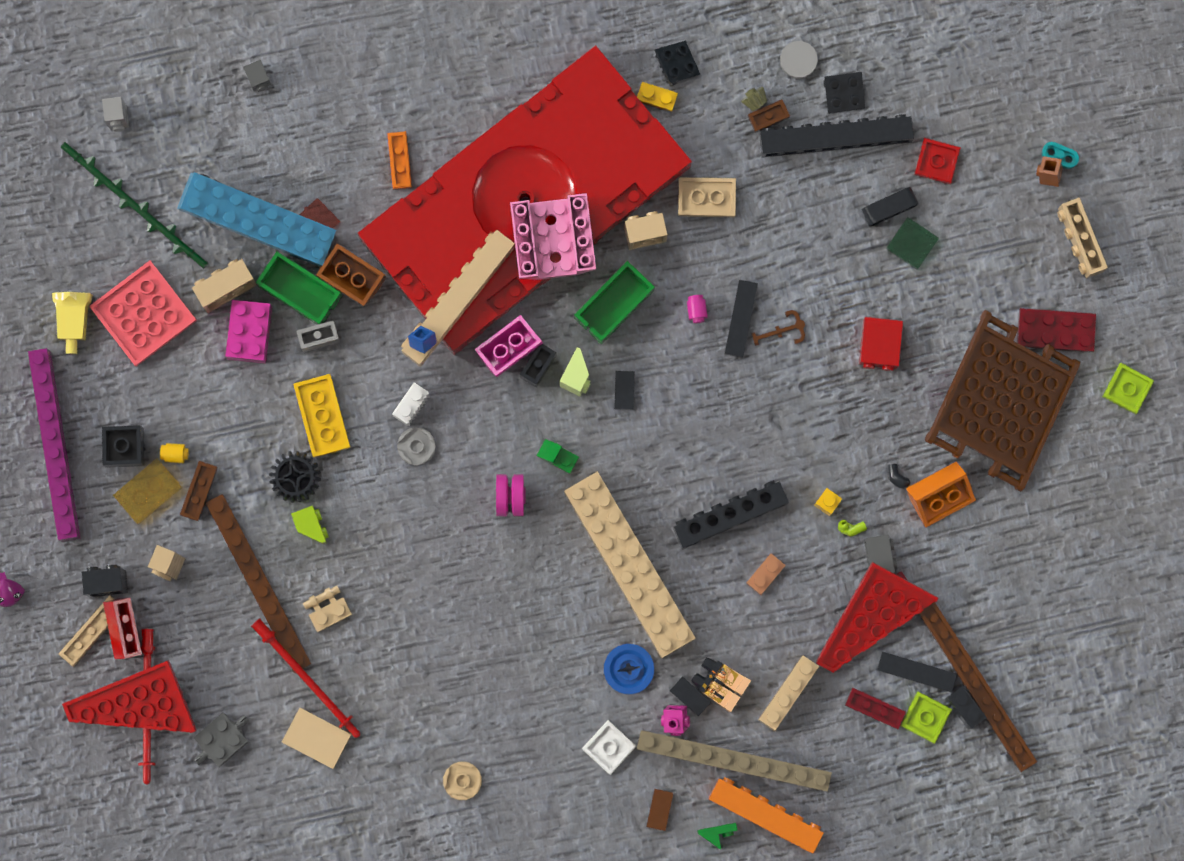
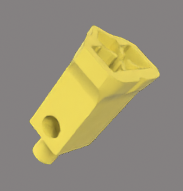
[52,292,93,354]

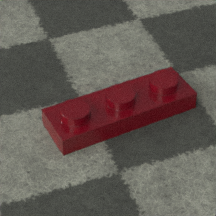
[844,688,906,730]

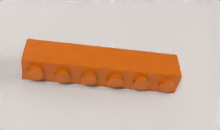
[708,777,824,854]

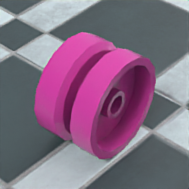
[496,474,526,517]

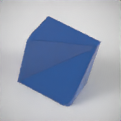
[408,326,437,354]

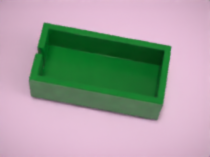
[256,251,342,325]
[574,261,655,345]

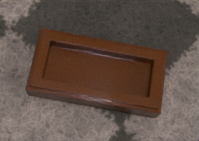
[646,789,673,831]

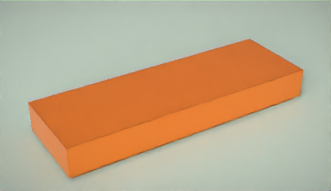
[387,131,412,190]

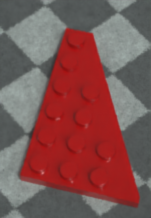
[816,562,938,673]
[62,660,197,733]

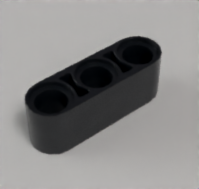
[861,187,919,227]

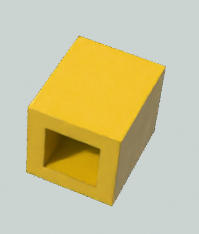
[814,488,842,516]

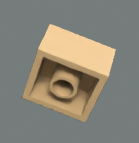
[624,211,667,250]

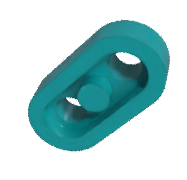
[1041,142,1079,169]

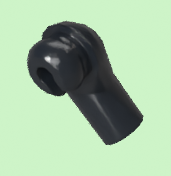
[888,464,910,489]

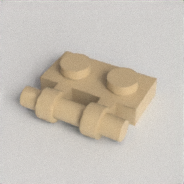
[303,586,352,632]

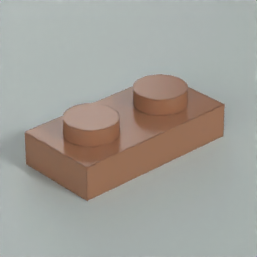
[746,553,786,595]

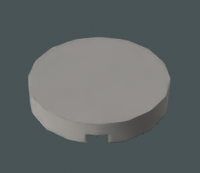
[780,41,818,79]
[397,427,436,466]

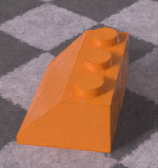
[906,462,976,527]

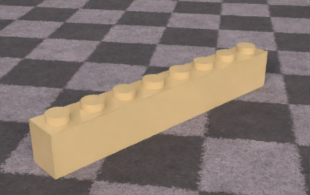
[401,230,515,367]

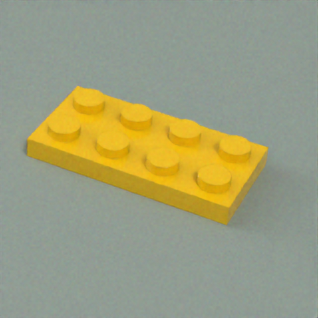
[293,374,351,458]

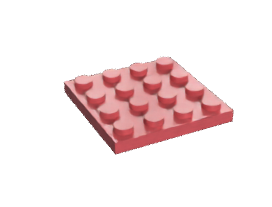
[89,260,197,367]

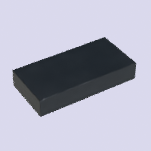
[614,371,635,410]
[670,676,711,717]

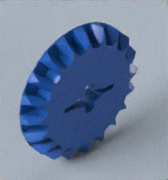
[604,644,654,694]

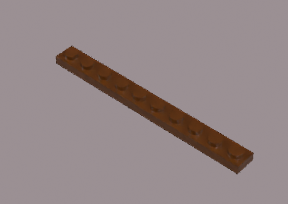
[206,494,312,673]
[919,602,1037,772]

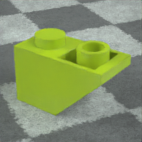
[291,506,329,544]

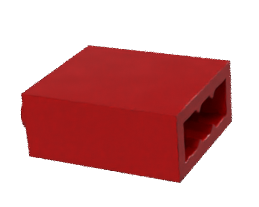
[859,317,903,371]

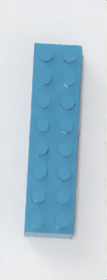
[177,172,336,266]

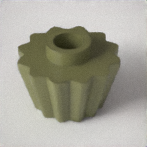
[741,86,767,111]

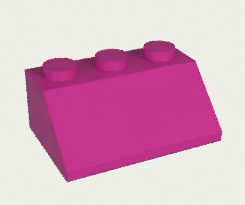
[475,315,543,377]

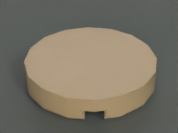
[443,762,482,800]

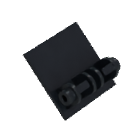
[654,40,700,86]
[823,72,865,114]

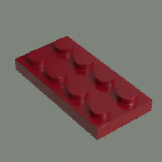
[1017,308,1096,353]

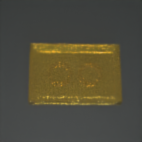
[113,458,183,525]

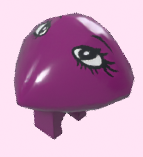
[0,572,25,607]

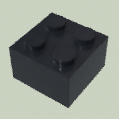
[102,425,145,468]
[81,565,128,597]

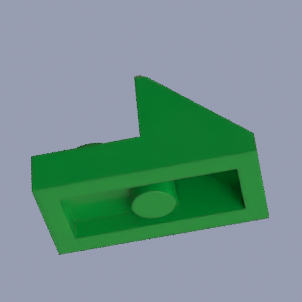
[536,439,579,474]
[697,823,738,850]

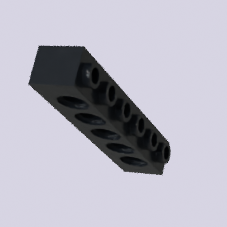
[673,480,789,550]

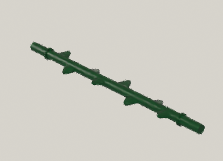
[61,142,208,269]

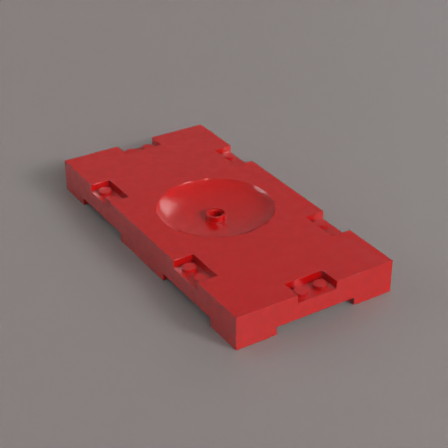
[357,45,692,356]

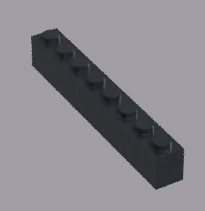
[759,114,914,158]

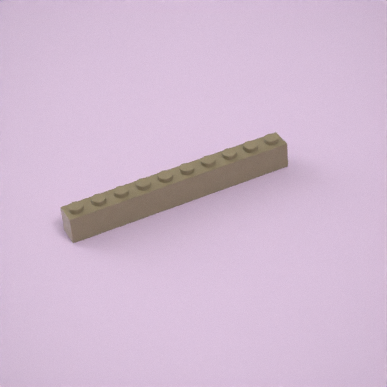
[636,730,832,792]

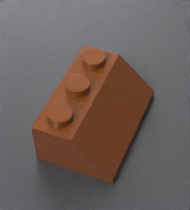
[316,244,386,306]

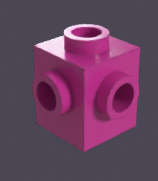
[661,705,690,736]

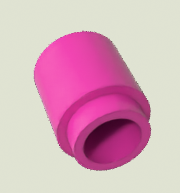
[687,295,708,324]

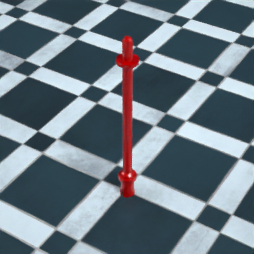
[251,618,361,738]
[138,629,156,785]

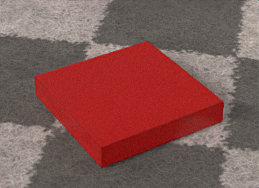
[914,138,961,185]

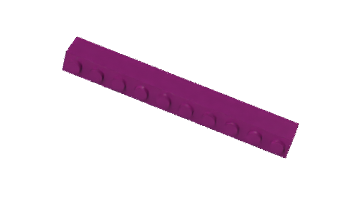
[28,348,81,542]

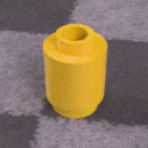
[160,443,189,463]

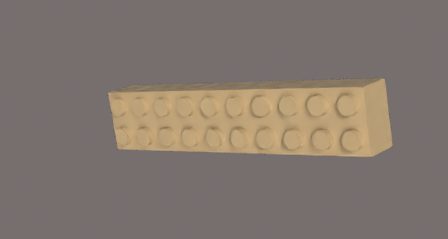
[564,471,695,659]

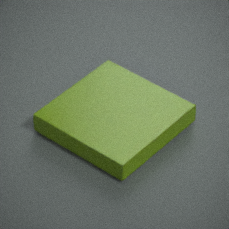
[1102,363,1154,415]
[900,691,952,744]

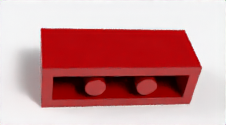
[103,598,142,659]

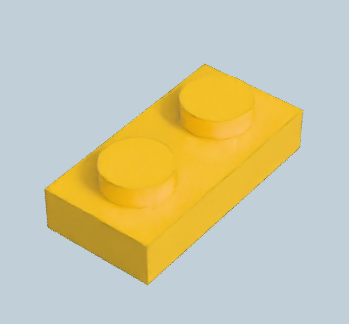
[637,82,678,112]

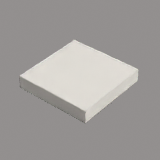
[582,720,636,775]

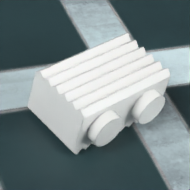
[392,383,430,426]

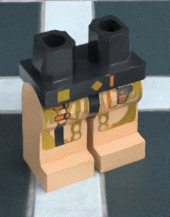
[691,657,751,712]

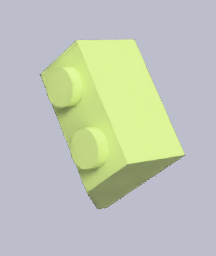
[560,347,591,396]

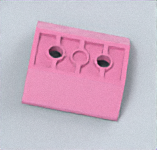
[510,193,596,280]

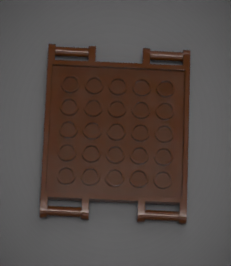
[925,310,1080,492]

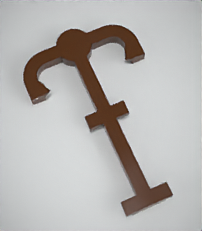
[751,310,805,346]

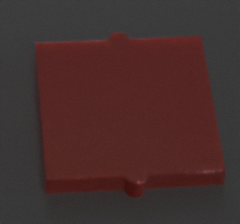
[299,198,340,228]

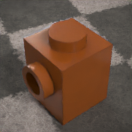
[1036,156,1063,187]

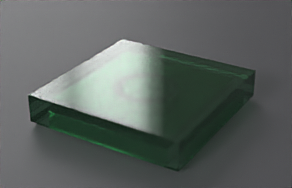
[886,217,939,270]

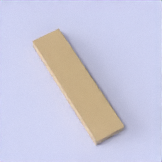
[59,595,114,667]

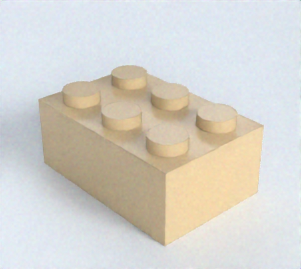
[192,259,257,313]

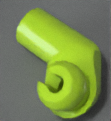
[838,520,867,537]

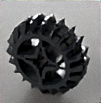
[269,451,321,503]

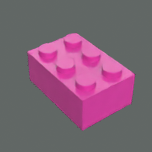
[225,300,272,364]

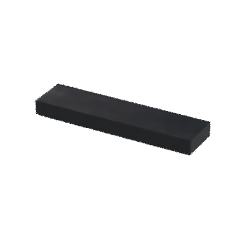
[724,280,758,358]
[877,652,957,692]

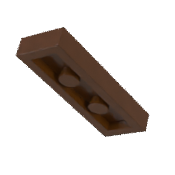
[180,461,218,522]

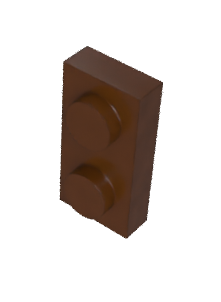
[748,99,790,133]

